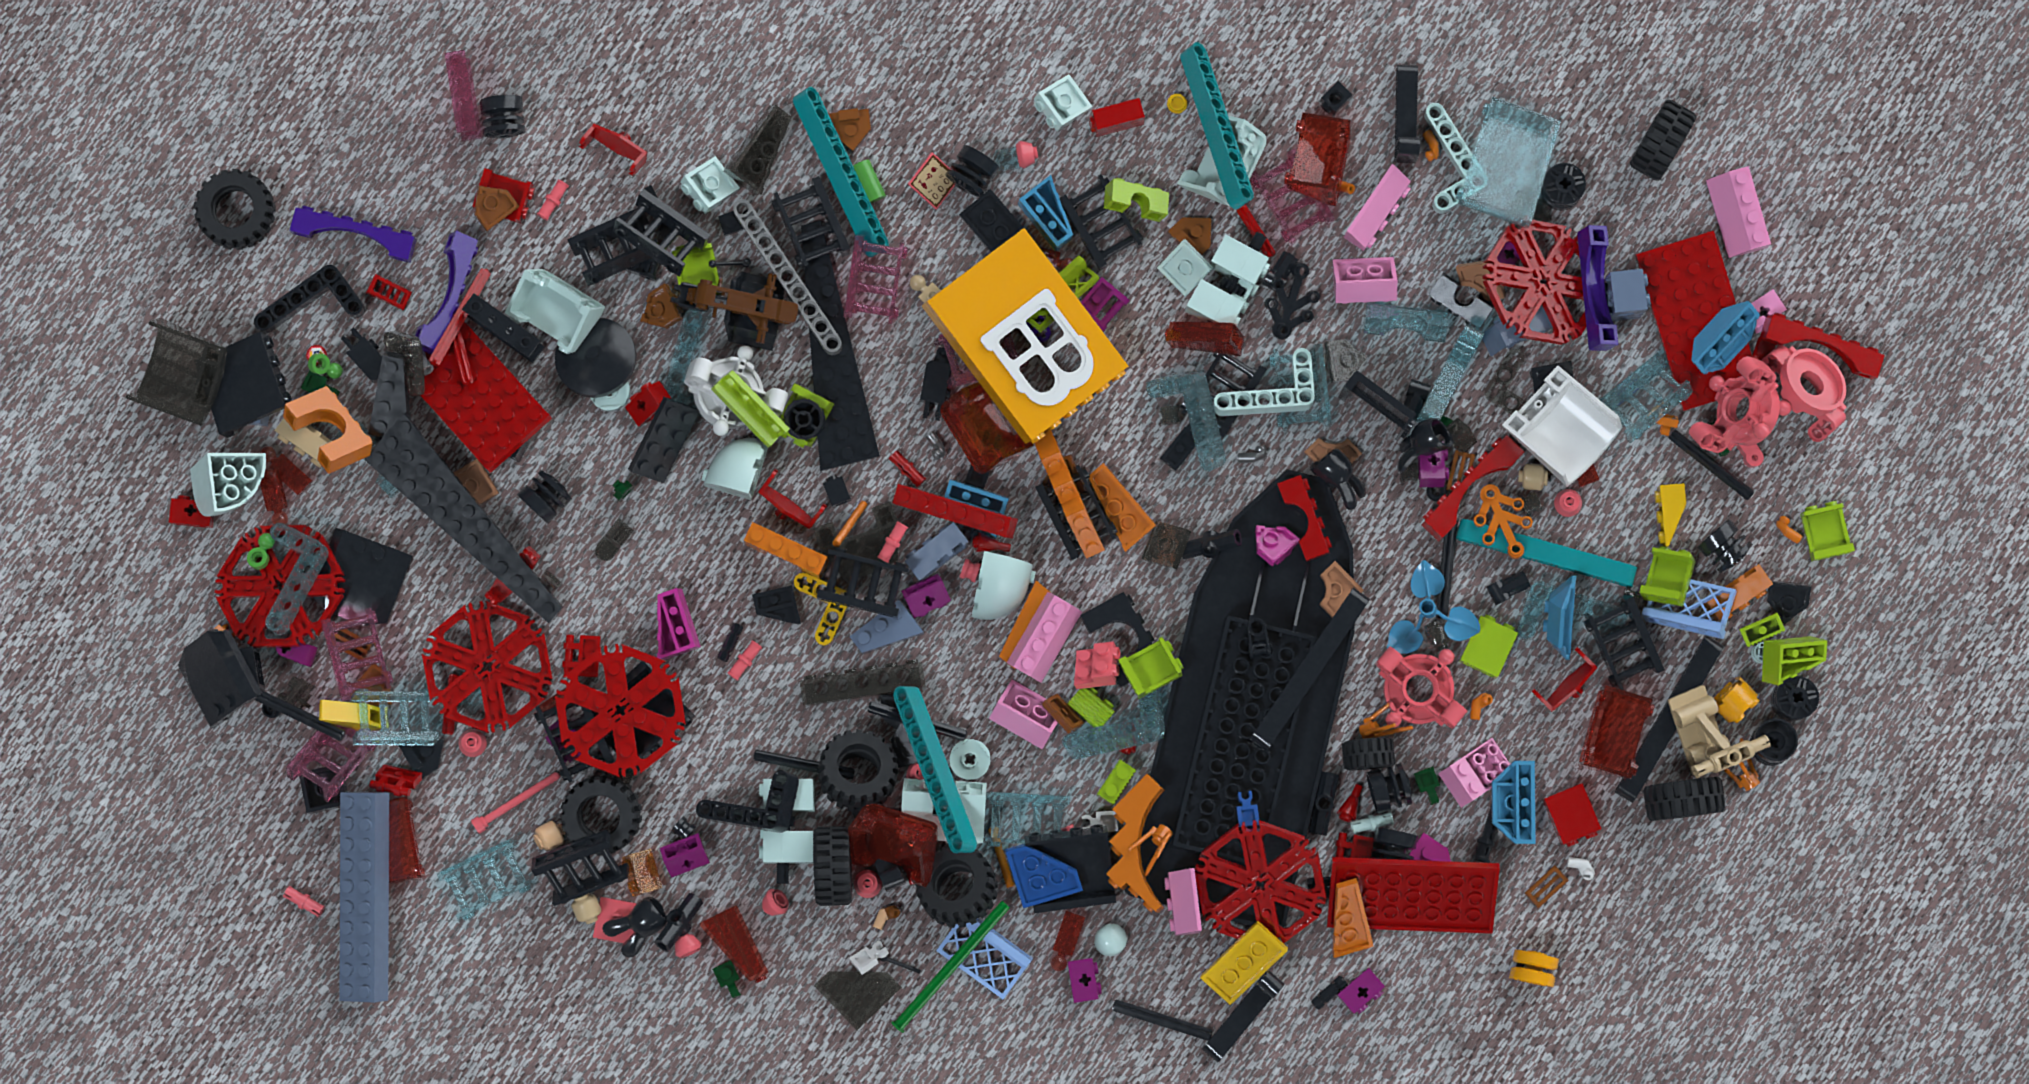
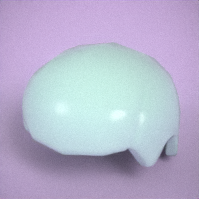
[1094,923,1128,956]

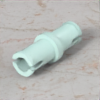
[1350,811,1394,834]

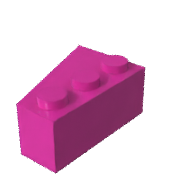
[657,588,701,660]

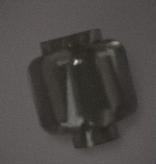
[1421,620,1451,652]

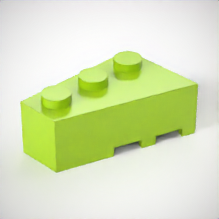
[1762,636,1827,686]

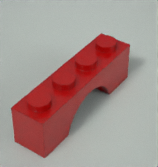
[1278,475,1332,562]

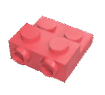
[1074,641,1121,689]

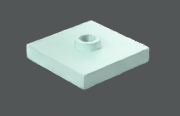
[1157,239,1213,297]

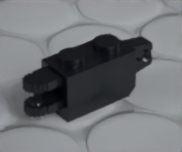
[341,327,383,383]
[920,347,955,421]

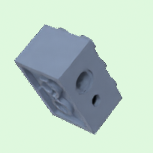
[1604,269,1650,321]

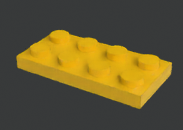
[1200,921,1288,1005]

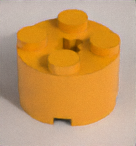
[1714,676,1760,723]

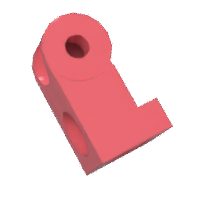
[1734,443,1764,468]

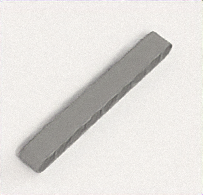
[733,199,842,355]

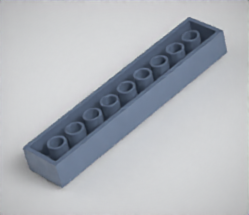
[339,792,389,1003]

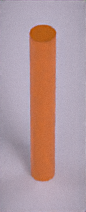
[832,501,868,547]
[988,827,1015,888]

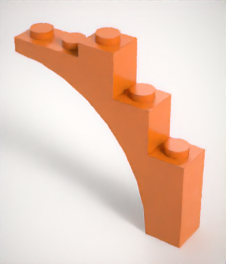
[1035,429,1105,559]
[1106,774,1164,913]

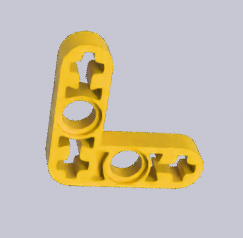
[794,573,847,646]

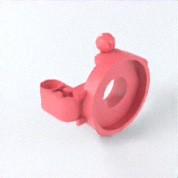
[1761,345,1847,442]
[1689,356,1780,453]
[1375,646,1468,729]

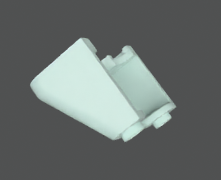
[1177,116,1266,206]
[505,269,605,354]

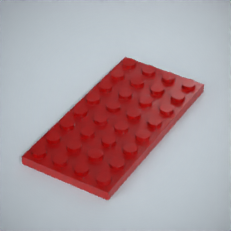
[1635,230,1752,411]
[405,314,552,473]
[1327,857,1500,934]

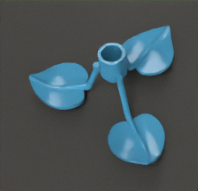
[1387,560,1481,654]

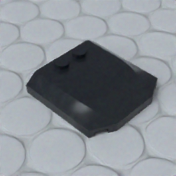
[312,528,413,626]
[178,629,262,729]

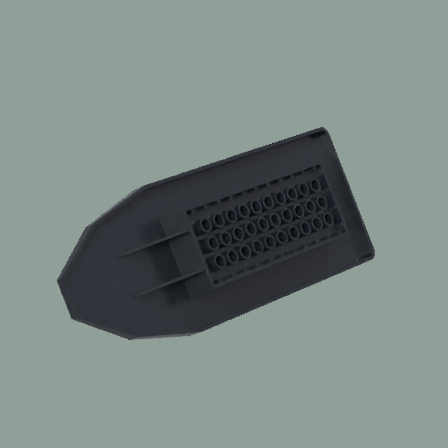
[1124,469,1355,928]

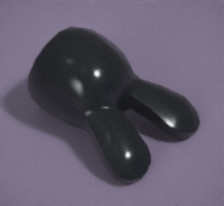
[1397,418,1454,473]
[1310,448,1366,510]
[602,897,667,957]

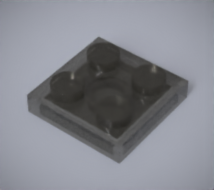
[1141,521,1191,570]

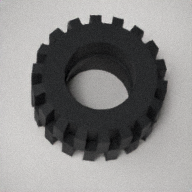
[1342,737,1395,771]

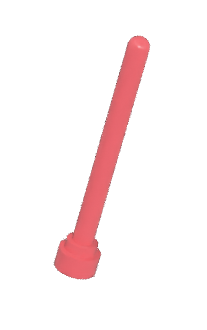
[471,772,560,834]

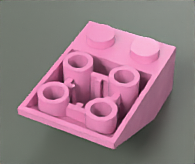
[1438,738,1510,808]

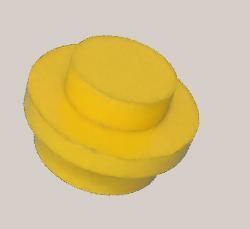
[1167,93,1187,114]

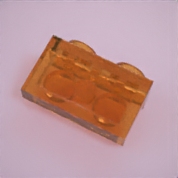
[622,848,663,897]

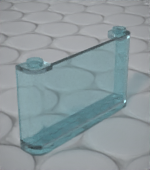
[1456,96,1561,229]

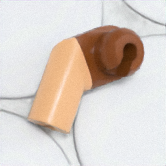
[873,905,900,930]

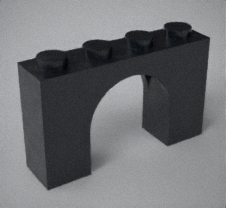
[1080,592,1155,689]

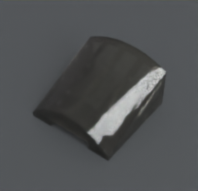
[125,318,227,426]

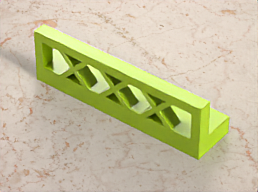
[1026,255,1100,333]
[711,370,790,447]

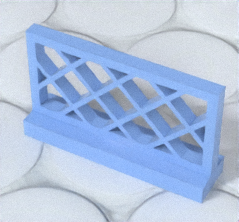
[1642,579,1737,639]
[936,918,1033,999]

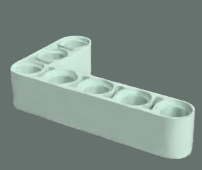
[1424,103,1487,214]
[1213,348,1315,416]

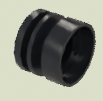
[480,95,526,139]
[945,145,1000,198]
[1539,163,1586,211]
[517,470,572,524]
[1697,519,1753,573]
[1771,676,1819,721]
[1750,718,1798,766]
[1366,763,1412,814]
[1370,827,1418,860]

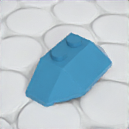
[1691,301,1760,374]
[1543,576,1576,660]
[1491,761,1536,844]

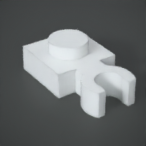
[1082,811,1118,832]
[849,941,889,975]

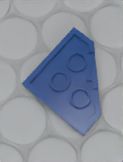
[1005,844,1083,908]

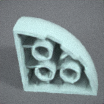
[702,438,768,500]
[190,453,266,516]
[972,551,1036,620]

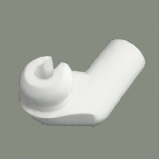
[1567,857,1595,880]

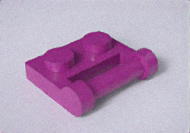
[1081,277,1130,332]

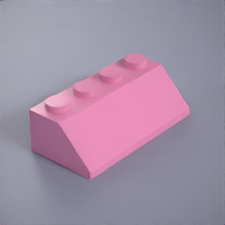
[1344,164,1411,251]
[1706,166,1771,258]
[1007,592,1082,683]

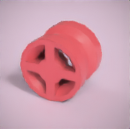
[959,559,981,583]

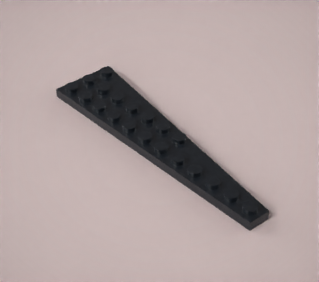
[801,221,880,472]
[364,413,563,623]

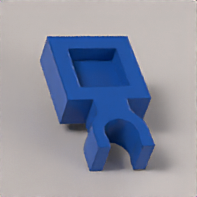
[1236,791,1260,829]

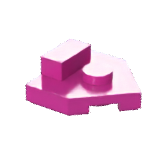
[1255,525,1300,566]
[1409,833,1451,861]

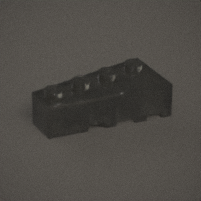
[723,105,791,195]

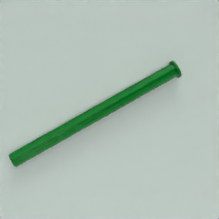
[891,901,1010,1033]

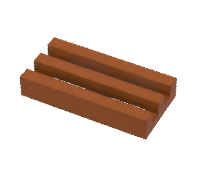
[1446,450,1475,495]
[326,624,373,662]
[1042,694,1084,734]
[1524,865,1569,908]

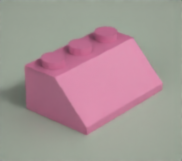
[1333,257,1398,304]
[989,679,1058,749]
[1164,868,1202,936]

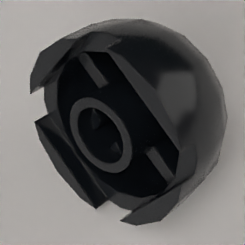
[784,399,826,440]

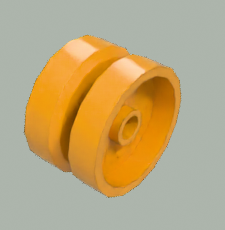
[1509,949,1559,988]

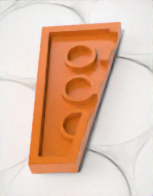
[1089,463,1157,552]
[999,580,1051,670]
[1332,878,1374,958]

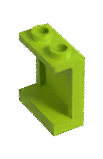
[671,243,722,295]
[780,383,834,448]
[1800,501,1855,562]
[1639,546,1696,607]
[1458,614,1518,679]
[1118,637,1184,699]

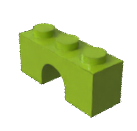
[1104,178,1169,222]

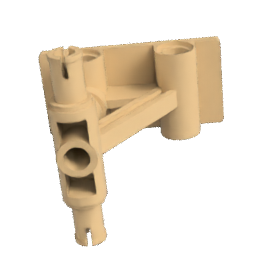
[1668,685,1770,778]

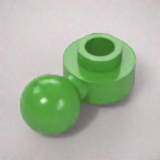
[308,353,343,379]
[247,533,275,570]

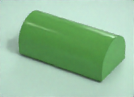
[853,159,886,204]

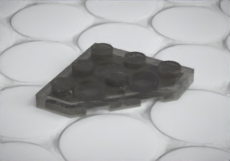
[814,971,902,1031]

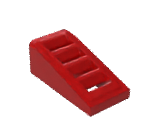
[365,274,412,310]

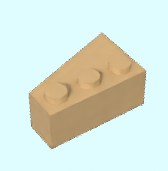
[274,418,332,468]

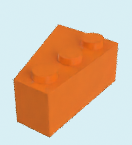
[1704,564,1773,621]

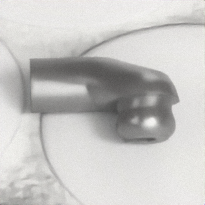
[926,431,946,460]
[1238,446,1267,463]

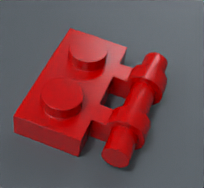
[562,635,601,678]
[369,764,422,797]
[1335,832,1374,858]

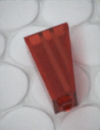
[1165,322,1245,356]
[699,905,769,984]

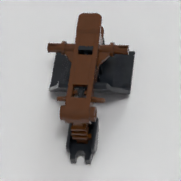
[670,271,798,351]

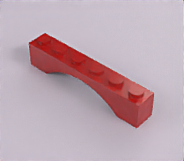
[1759,313,1885,380]
[1421,435,1525,542]
[892,484,1018,539]

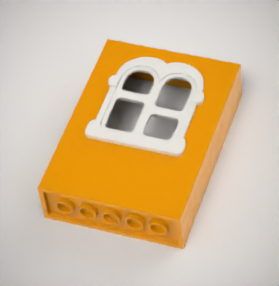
[922,228,1129,444]

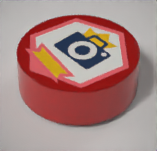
[306,345,328,366]

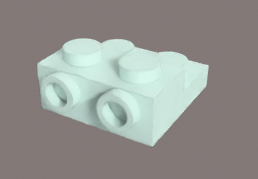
[1034,74,1093,131]
[681,156,740,214]

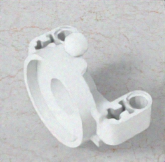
[684,345,789,436]

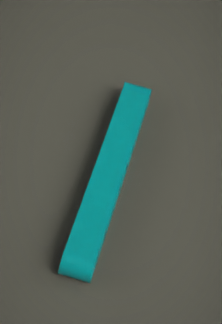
[1180,42,1254,210]
[793,87,889,257]
[1456,519,1638,588]
[894,686,977,853]

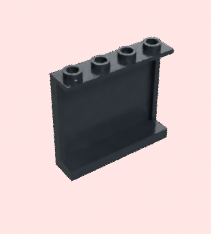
[196,332,292,438]
[1338,370,1416,441]
[593,661,695,771]
[1024,824,1116,914]

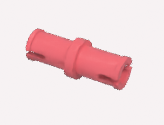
[537,179,569,221]
[877,521,908,563]
[727,640,762,681]
[283,886,325,918]

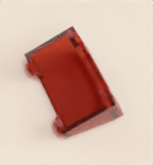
[1284,112,1351,206]
[940,382,1034,474]
[1578,685,1655,779]
[389,796,426,885]
[848,804,938,887]

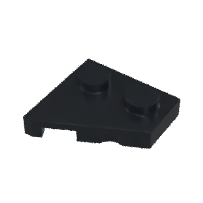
[752,585,801,625]

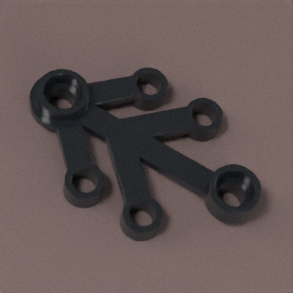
[1264,262,1320,340]

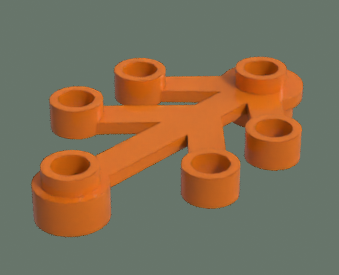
[1474,484,1533,559]

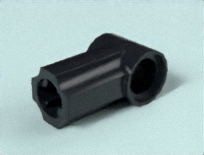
[1262,251,1299,292]
[1404,379,1431,421]
[1486,571,1530,606]

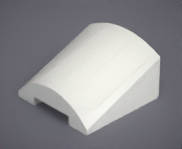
[1502,366,1623,487]

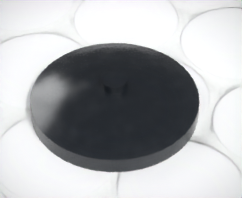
[555,318,637,398]

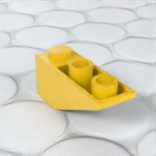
[1654,483,1686,547]
[319,700,383,733]

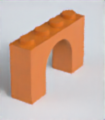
[283,386,373,474]
[743,522,829,580]

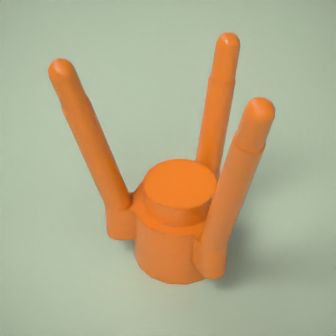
[1359,703,1413,739]
[1724,738,1760,791]
[1128,825,1173,877]

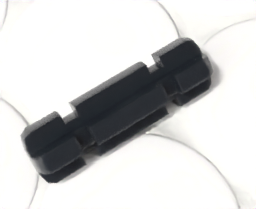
[717,623,743,662]
[1311,976,1347,1010]

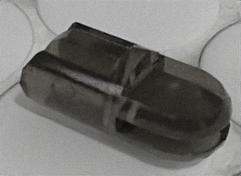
[595,518,634,561]

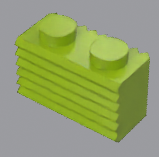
[1739,612,1785,647]
[1067,687,1115,731]
[1097,759,1136,805]

